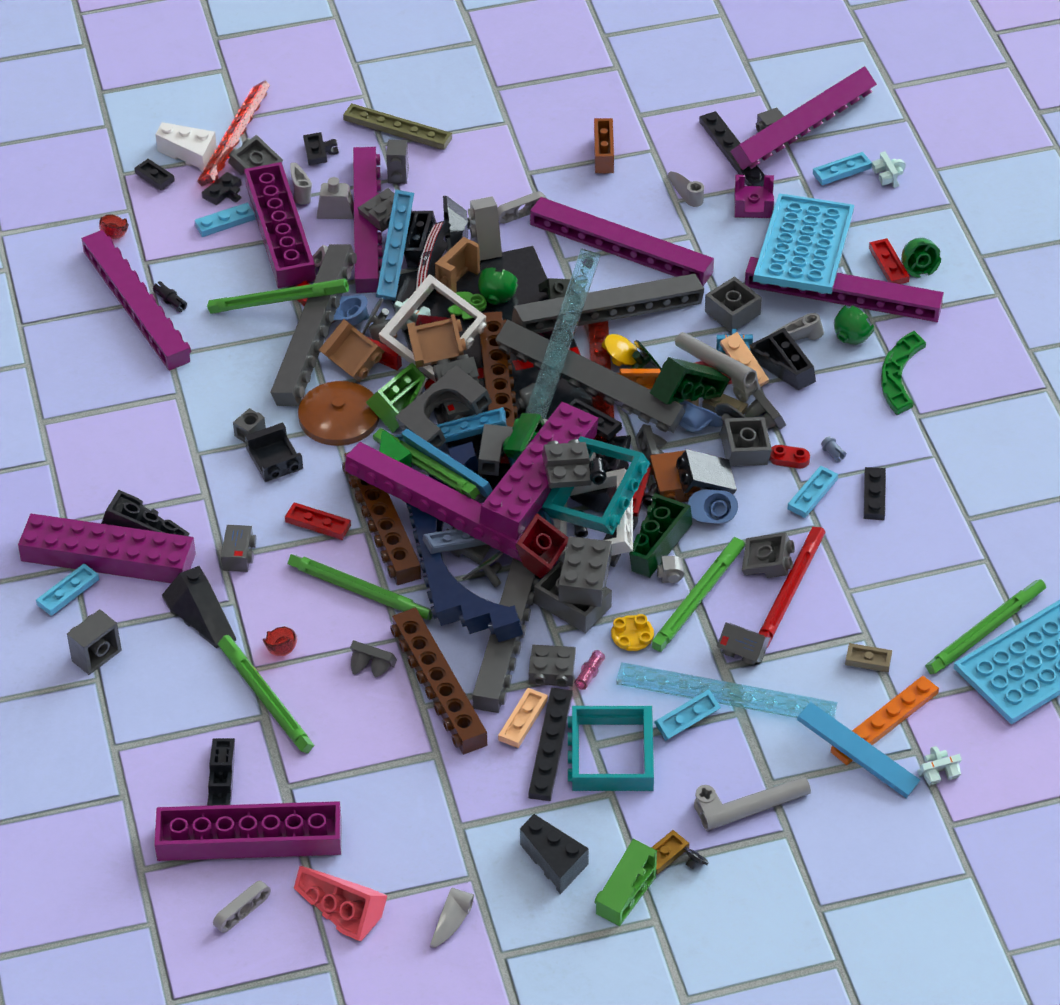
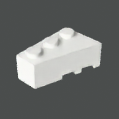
[155,122,217,173]

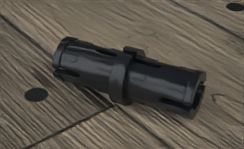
[153,281,187,312]

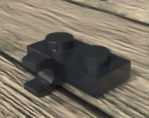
[303,132,339,165]
[201,172,242,205]

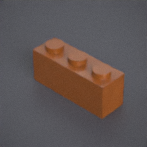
[594,118,614,173]

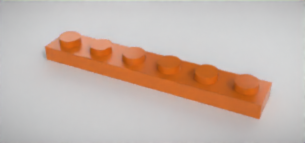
[831,676,939,765]

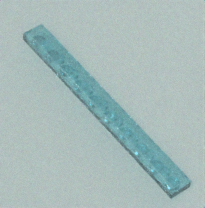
[526,248,601,419]
[616,662,838,718]

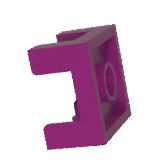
[735,174,774,218]

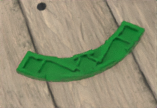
[881,331,926,415]

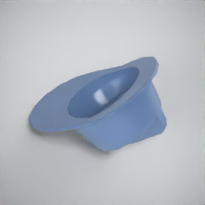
[334,295,369,325]
[678,400,723,432]
[687,490,738,524]

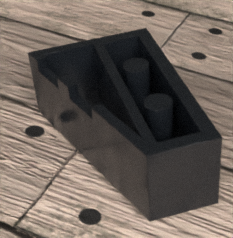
[404,211,436,268]
[749,328,816,390]
[520,814,589,894]

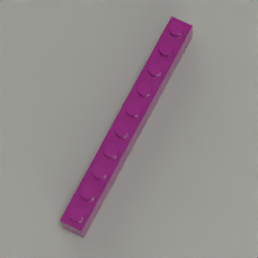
[730,66,877,170]
[353,147,382,293]
[530,197,714,286]
[81,230,191,371]
[745,257,944,322]
[345,442,527,562]

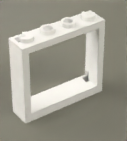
[379,274,487,382]
[553,468,633,562]

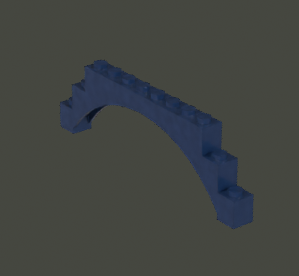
[406,442,524,642]

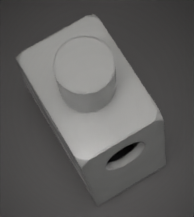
[317,177,354,219]

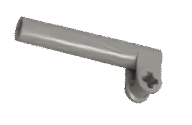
[675,332,760,402]
[694,777,811,831]

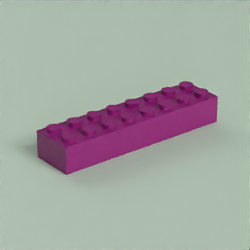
[244,162,316,288]
[479,402,599,540]
[18,513,196,583]
[154,801,342,861]

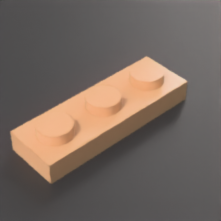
[720,332,769,387]
[498,688,548,748]

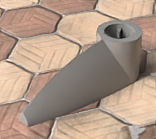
[290,163,312,204]
[668,171,704,207]
[769,313,824,341]
[430,888,474,948]

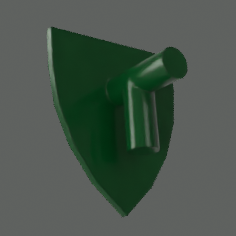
[630,340,662,371]

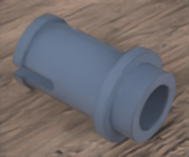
[821,437,847,462]

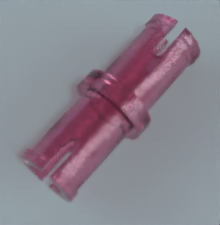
[574,650,605,690]

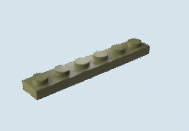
[343,103,452,150]

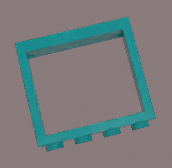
[542,436,650,535]
[568,706,654,791]

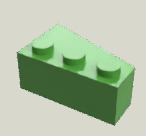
[366,362,426,433]
[595,839,657,926]

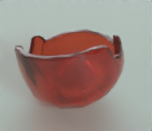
[99,214,129,239]
[263,626,297,656]

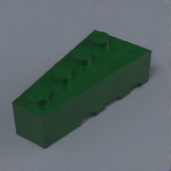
[649,357,730,405]
[629,493,693,578]

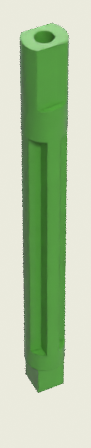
[207,278,349,314]
[373,428,480,500]
[652,537,745,652]
[287,554,433,620]
[925,579,1046,674]
[218,635,315,754]

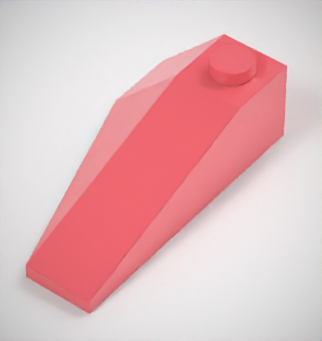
[294,866,387,941]

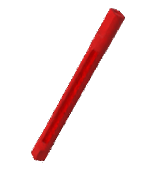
[759,527,826,648]

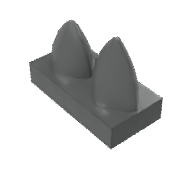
[745,389,786,429]
[635,424,667,467]
[350,640,397,677]

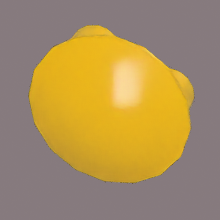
[602,334,638,366]
[611,614,654,651]

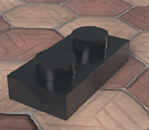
[134,159,175,190]

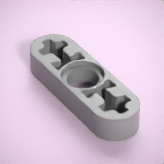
[498,191,547,224]
[213,881,271,933]

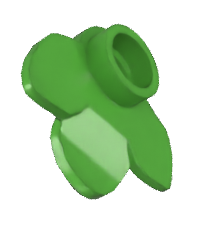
[448,292,487,320]

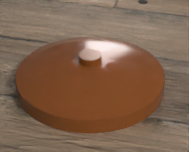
[298,381,380,446]

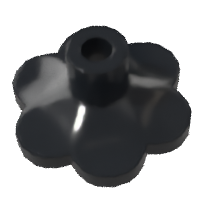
[684,846,709,869]

